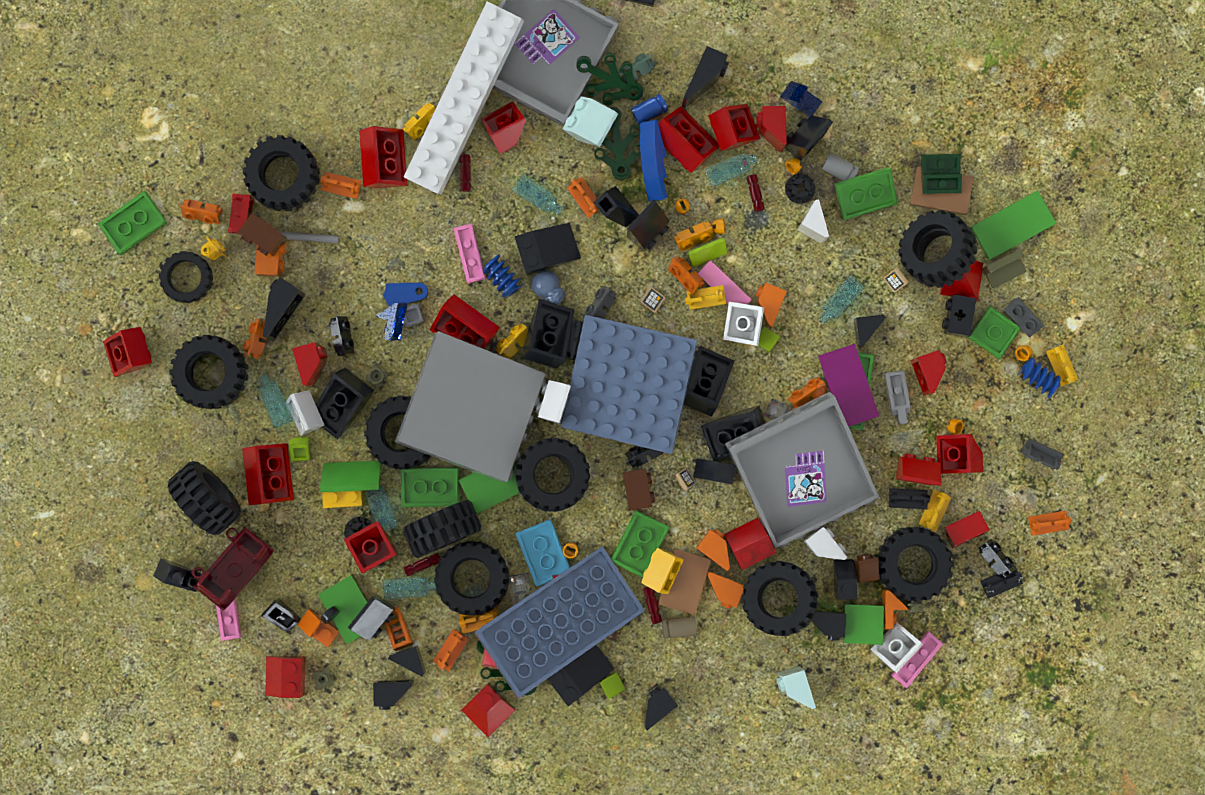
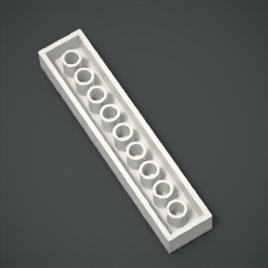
[404,1,524,195]

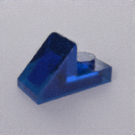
[780,81,823,117]
[376,302,408,341]

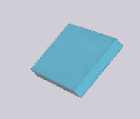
[515,519,570,587]

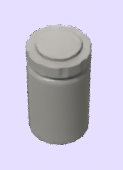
[822,153,859,181]

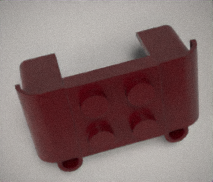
[192,527,274,611]

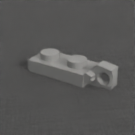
[884,370,911,425]

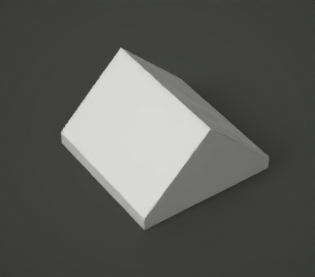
[797,199,829,243]
[723,302,764,346]
[286,390,324,437]
[870,621,923,673]

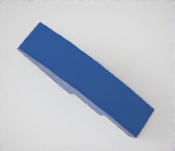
[640,119,668,202]

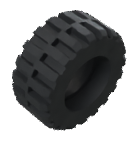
[243,135,320,211]
[898,210,977,288]
[169,335,248,409]
[364,396,432,469]
[515,437,590,512]
[167,461,241,535]
[403,500,482,558]
[876,527,954,602]
[434,541,510,616]
[742,561,819,636]

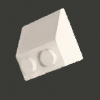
[536,380,571,424]

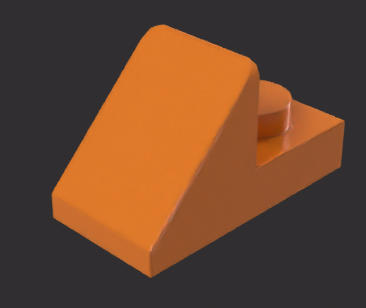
[882,589,909,629]
[297,609,339,647]

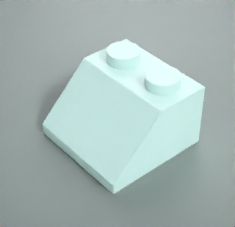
[563,96,618,147]
[776,666,816,709]

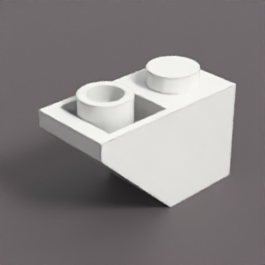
[803,527,847,560]

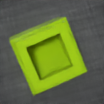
[758,326,780,353]
[289,437,311,461]
[600,672,625,699]

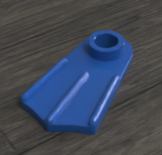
[383,283,428,307]

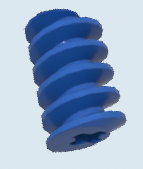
[483,255,523,298]
[1017,358,1061,398]

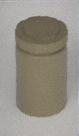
[662,617,697,639]

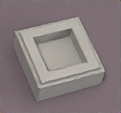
[400,303,425,328]

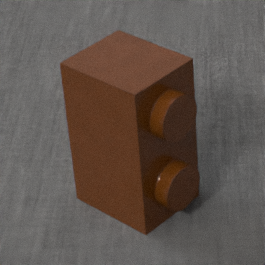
[238,213,287,256]
[623,469,655,511]

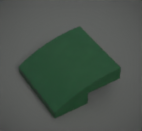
[921,153,962,194]

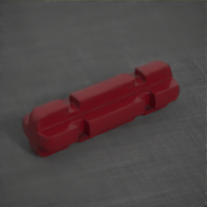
[460,154,471,192]
[747,174,765,212]
[404,553,440,576]
[643,587,662,624]

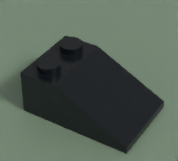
[682,46,729,108]
[785,115,833,162]
[627,199,669,252]
[514,222,581,276]
[263,277,306,341]
[521,299,575,369]
[684,346,735,417]
[316,368,375,440]
[701,405,766,461]
[547,645,614,706]

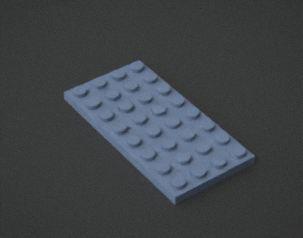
[475,546,645,698]

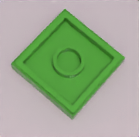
[967,306,1021,359]
[844,604,884,645]

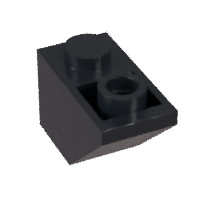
[593,186,639,227]
[153,558,202,592]

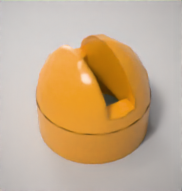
[785,158,802,175]
[675,199,690,215]
[711,218,725,234]
[1015,345,1033,361]
[947,419,964,435]
[563,542,578,558]

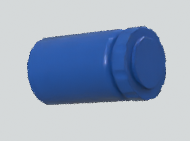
[631,94,668,125]

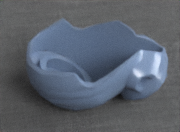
[531,270,565,304]

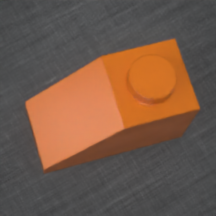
[755,282,787,328]
[696,529,730,571]
[707,571,744,609]

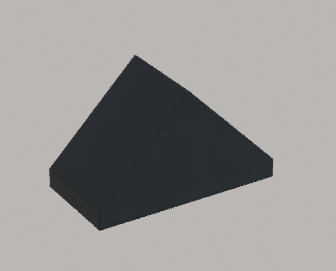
[854,315,886,348]
[261,599,301,633]
[388,645,426,677]

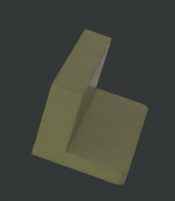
[983,249,1027,288]

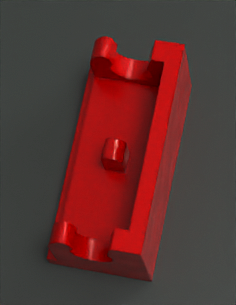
[228,193,254,235]
[944,511,990,549]

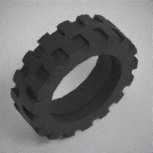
[159,251,213,303]

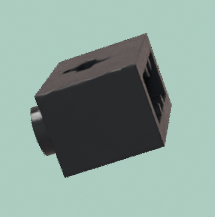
[942,295,977,338]

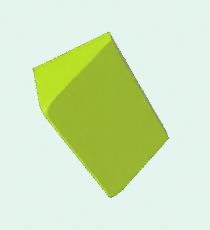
[688,238,727,267]

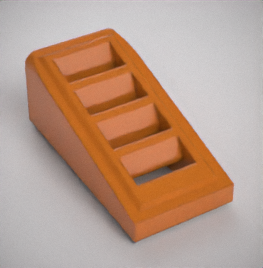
[384,607,414,651]

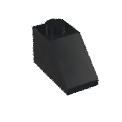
[693,459,736,485]
[833,559,857,600]
[811,610,846,640]
[373,680,414,710]

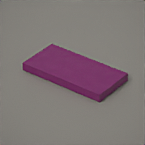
[818,344,879,427]

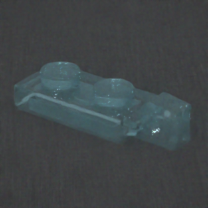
[704,154,758,188]
[512,174,563,216]
[819,275,865,323]
[259,374,293,428]
[366,486,399,531]
[383,577,437,599]

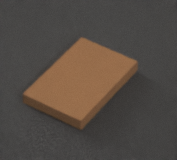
[910,167,973,215]
[658,548,711,615]

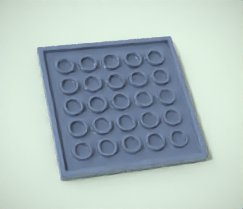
[561,315,698,454]

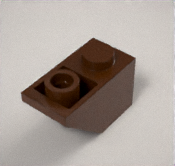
[853,553,879,583]

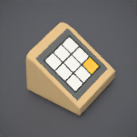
[883,268,909,292]
[639,286,666,313]
[675,468,696,491]

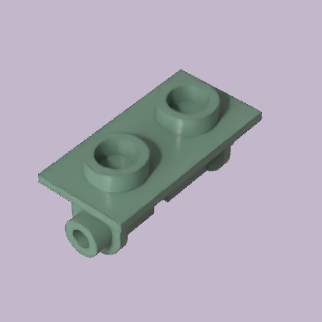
[618,53,656,83]

